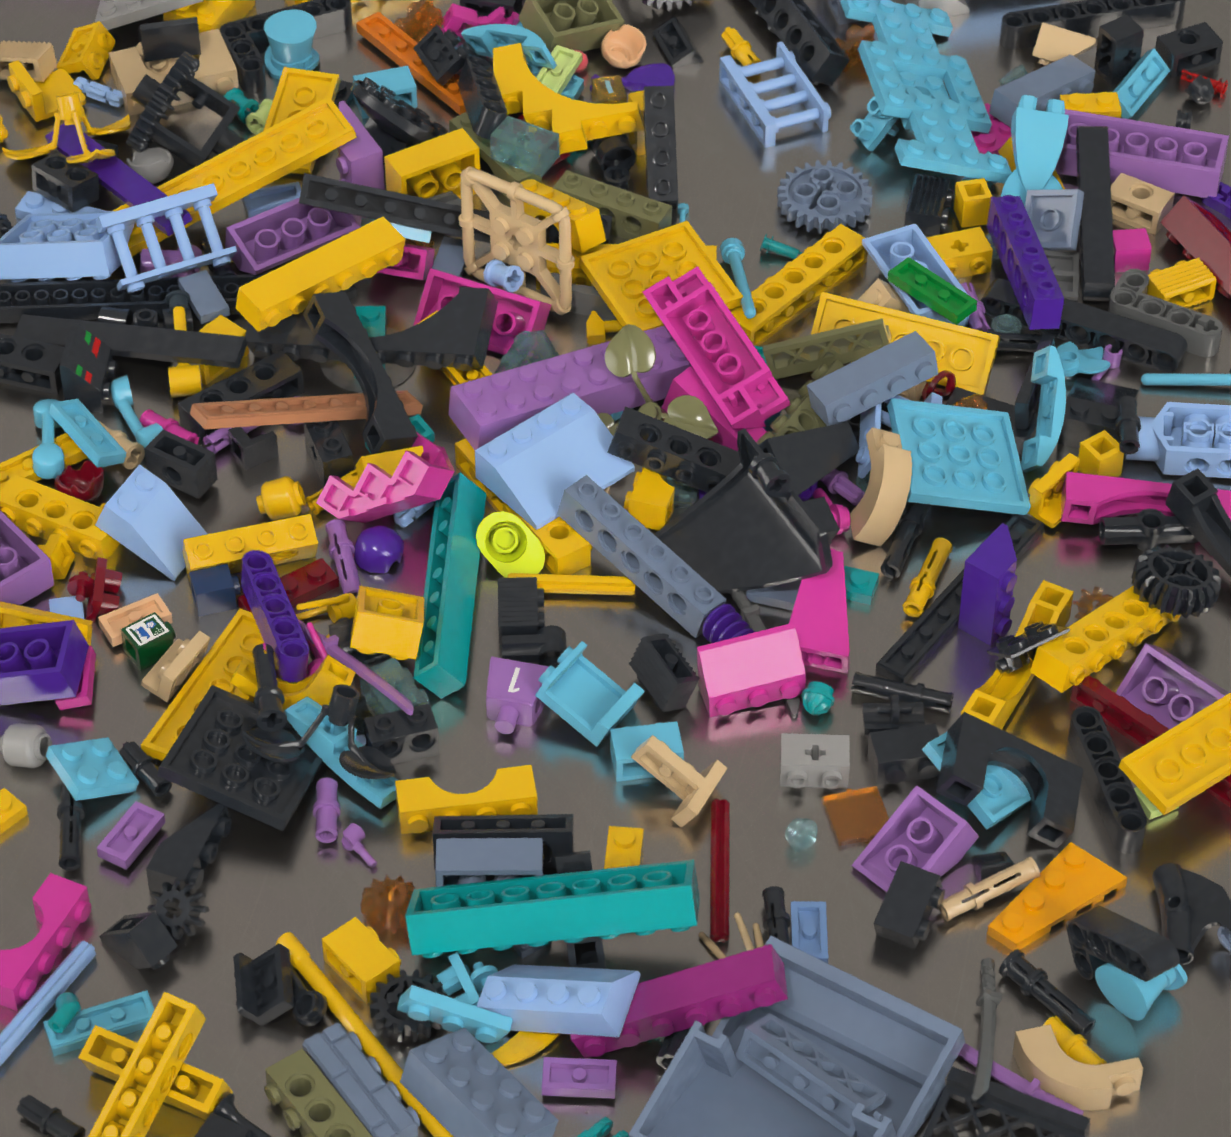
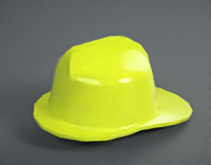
[476,511,545,578]

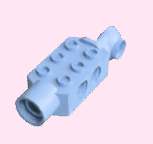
[1125,402,1231,478]

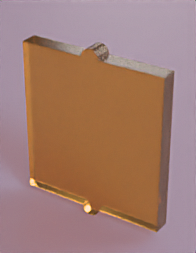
[822,786,889,846]

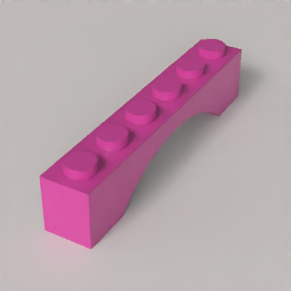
[1061,472,1231,525]

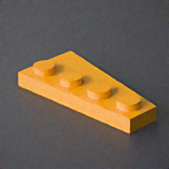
[987,842,1128,951]

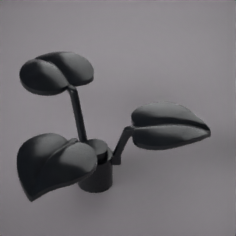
[241,685,396,779]

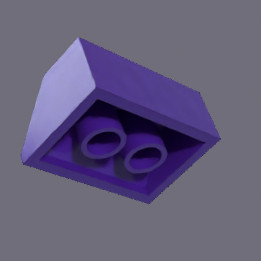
[958,523,1018,646]

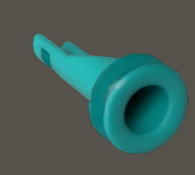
[760,234,803,259]

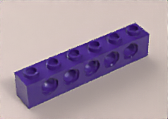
[987,195,1065,330]

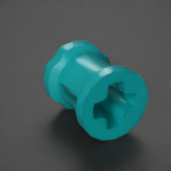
[224,88,259,123]

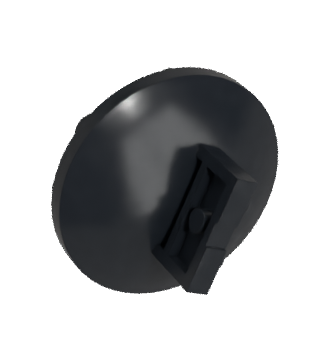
[351,77,449,170]

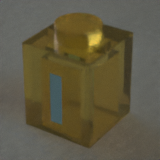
[592,75,627,104]

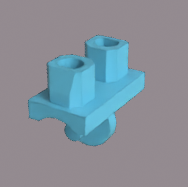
[850,96,899,152]
[436,952,498,1006]

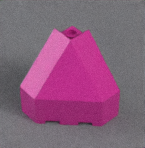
[316,432,455,523]

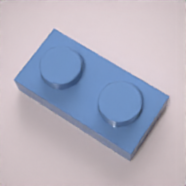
[790,901,828,963]

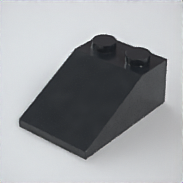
[1057,377,1139,448]

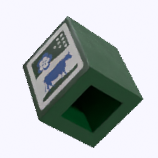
[121,612,176,671]

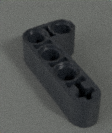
[1066,905,1179,982]

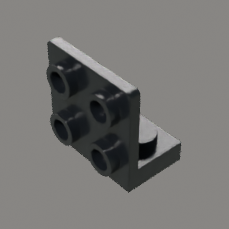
[413,25,477,86]

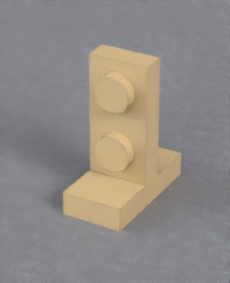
[631,735,727,828]

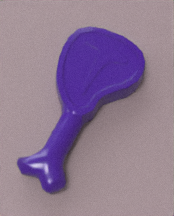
[590,63,675,94]

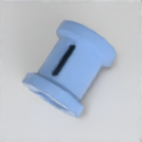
[484,259,524,292]

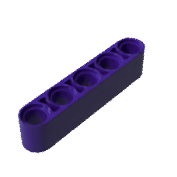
[241,550,309,682]

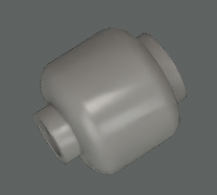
[0,723,52,768]

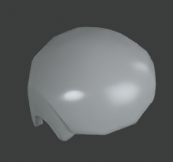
[126,147,174,184]

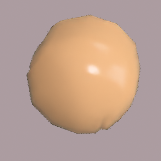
[601,24,647,69]

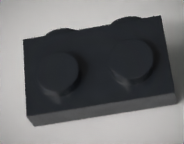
[233,943,294,1026]

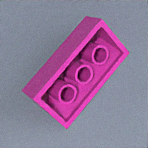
[413,268,551,361]

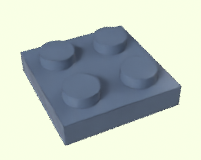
[1025,189,1084,251]

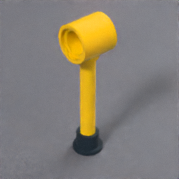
[166,290,202,398]

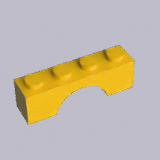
[520,179,606,253]
[624,467,675,530]
[395,765,538,834]

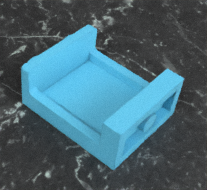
[535,641,645,747]

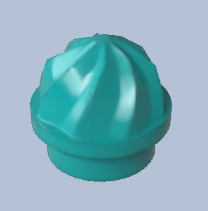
[801,681,835,716]

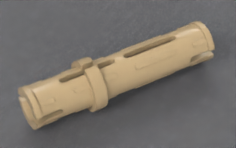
[939,857,1040,921]

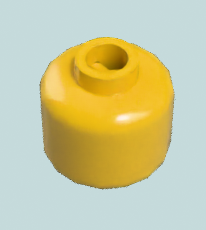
[256,476,306,521]

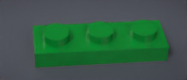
[888,257,978,325]

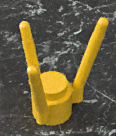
[295,593,357,638]

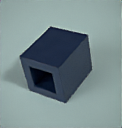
[189,564,241,617]

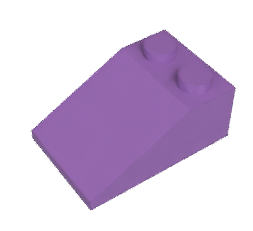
[336,101,385,190]
[851,785,979,893]

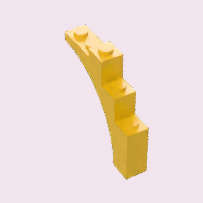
[493,43,644,154]

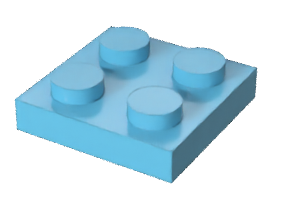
[46,737,139,801]

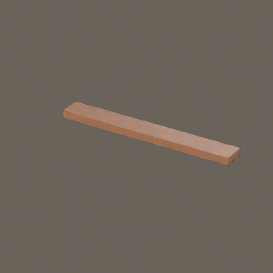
[190,390,423,429]

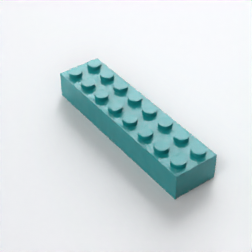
[405,860,700,958]

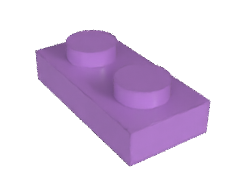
[97,801,166,870]
[542,1057,617,1099]

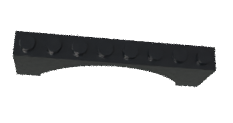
[245,276,498,371]

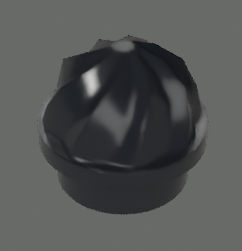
[1185,74,1214,104]

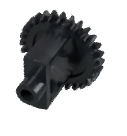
[126,51,245,167]

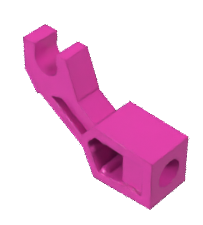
[443,3,519,39]

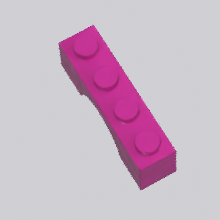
[0,873,91,1012]

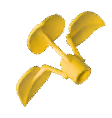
[2,92,131,163]

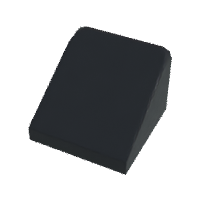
[972,851,1015,891]

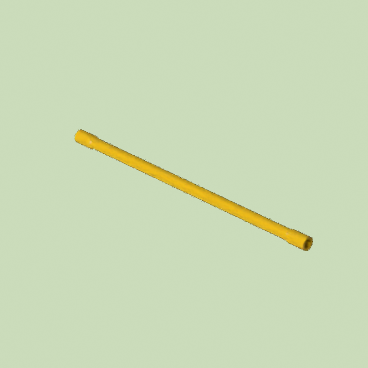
[276,932,453,1137]

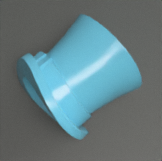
[264,9,320,80]
[1095,963,1188,1021]

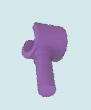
[1092,344,1123,381]
[342,823,377,868]

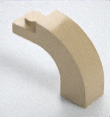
[850,427,912,547]
[1013,1025,1143,1111]

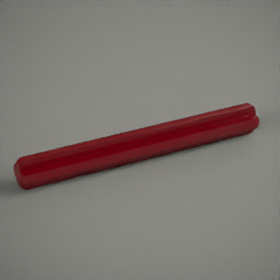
[710,799,730,943]

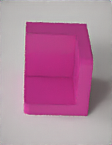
[1113,228,1152,273]

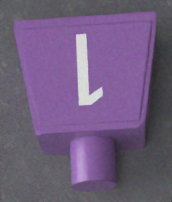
[486,656,548,734]

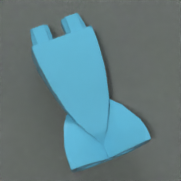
[1000,95,1069,206]

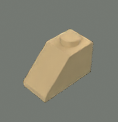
[1032,23,1098,65]

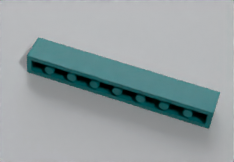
[414,472,487,699]

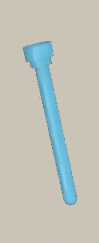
[720,238,756,319]
[1141,373,1231,386]

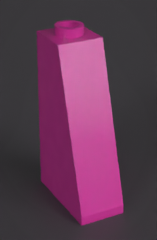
[662,366,767,451]
[789,548,850,674]

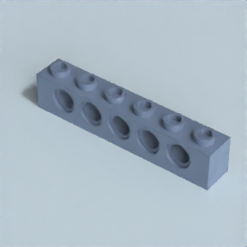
[557,475,726,638]

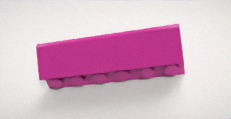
[643,266,791,428]

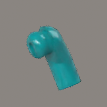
[48,992,81,1033]

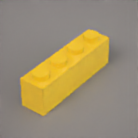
[78,1025,233,1120]

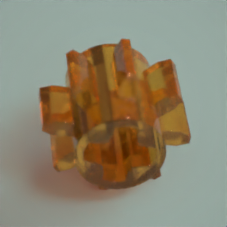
[1073,586,1114,620]

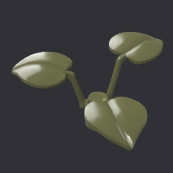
[597,324,718,439]

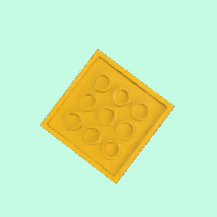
[579,221,743,331]

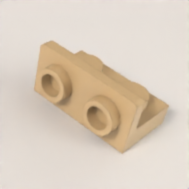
[141,630,210,703]

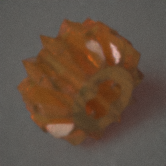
[360,874,415,935]

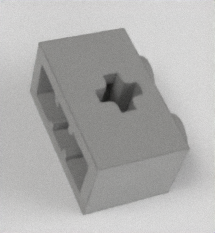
[780,733,850,789]

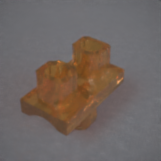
[394,0,444,43]
[835,23,875,72]

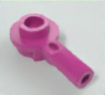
[813,488,851,536]

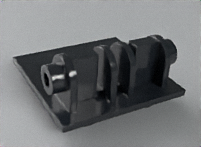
[987,621,1070,674]

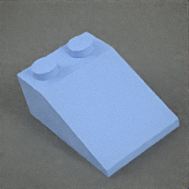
[95,464,207,581]

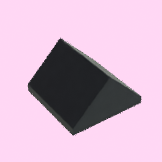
[138,17,201,62]

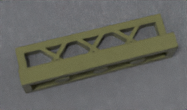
[763,318,892,379]

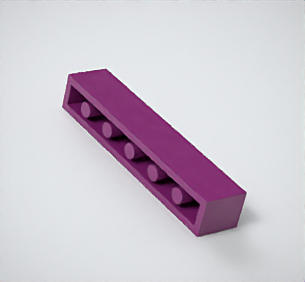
[571,944,788,1059]

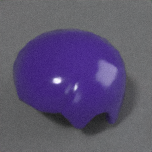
[354,525,404,573]

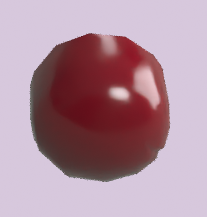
[55,461,105,503]

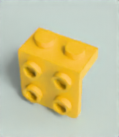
[7,60,86,122]

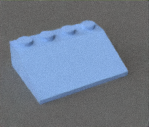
[0,211,134,283]
[475,393,635,530]

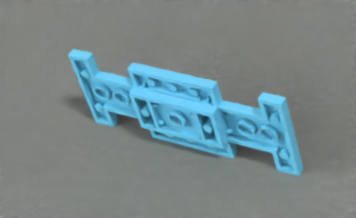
[841,0,1012,184]

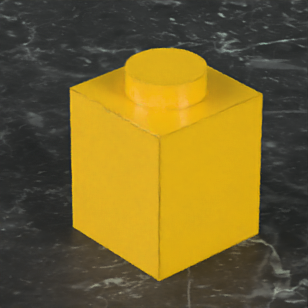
[954,178,992,228]
[1078,430,1124,477]

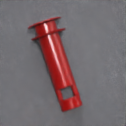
[1180,69,1228,98]

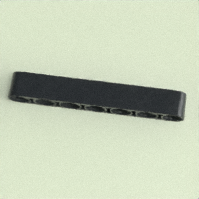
[1000,0,1186,50]
[1076,126,1115,302]
[981,279,1188,373]

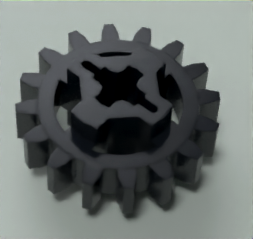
[370,969,447,1042]

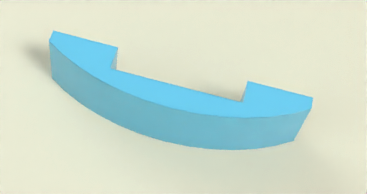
[461,24,557,69]
[1021,345,1066,473]

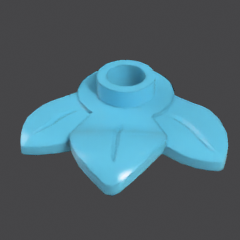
[1056,341,1110,377]

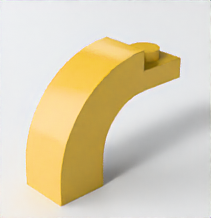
[230,655,356,710]

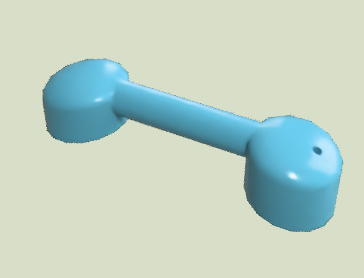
[111,375,163,448]
[32,399,65,479]

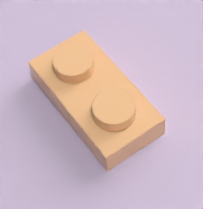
[98,593,173,647]

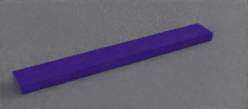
[45,123,192,236]

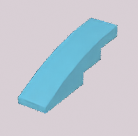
[285,696,398,809]

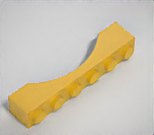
[961,580,1074,730]

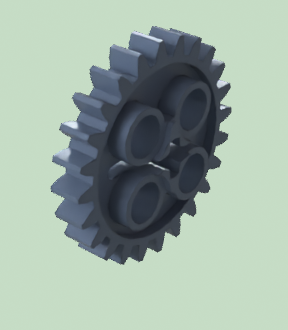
[777,160,873,234]

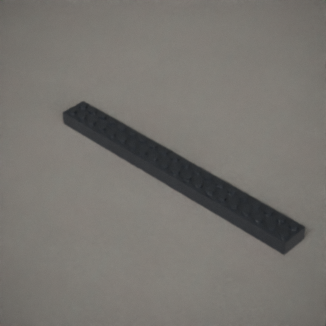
[0,274,265,323]

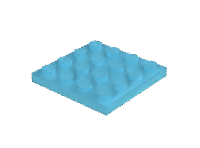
[887,398,1031,515]

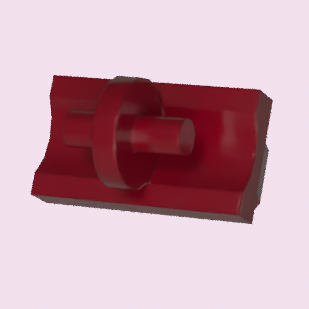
[67,557,122,623]

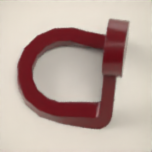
[921,370,956,402]

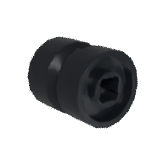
[588,134,636,172]

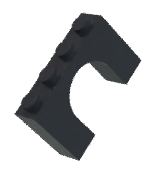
[936,712,1083,849]

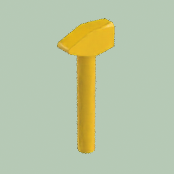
[586,310,623,345]

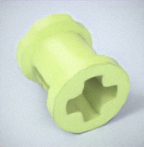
[245,99,273,135]

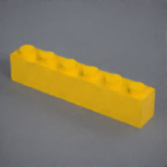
[236,216,406,332]

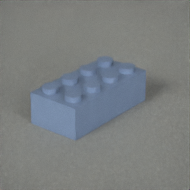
[400,1028,558,1137]

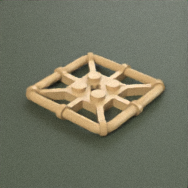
[459,167,575,315]

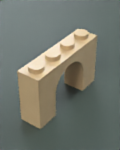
[109,29,239,116]

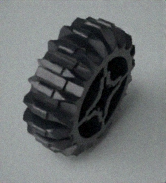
[1131,544,1222,619]

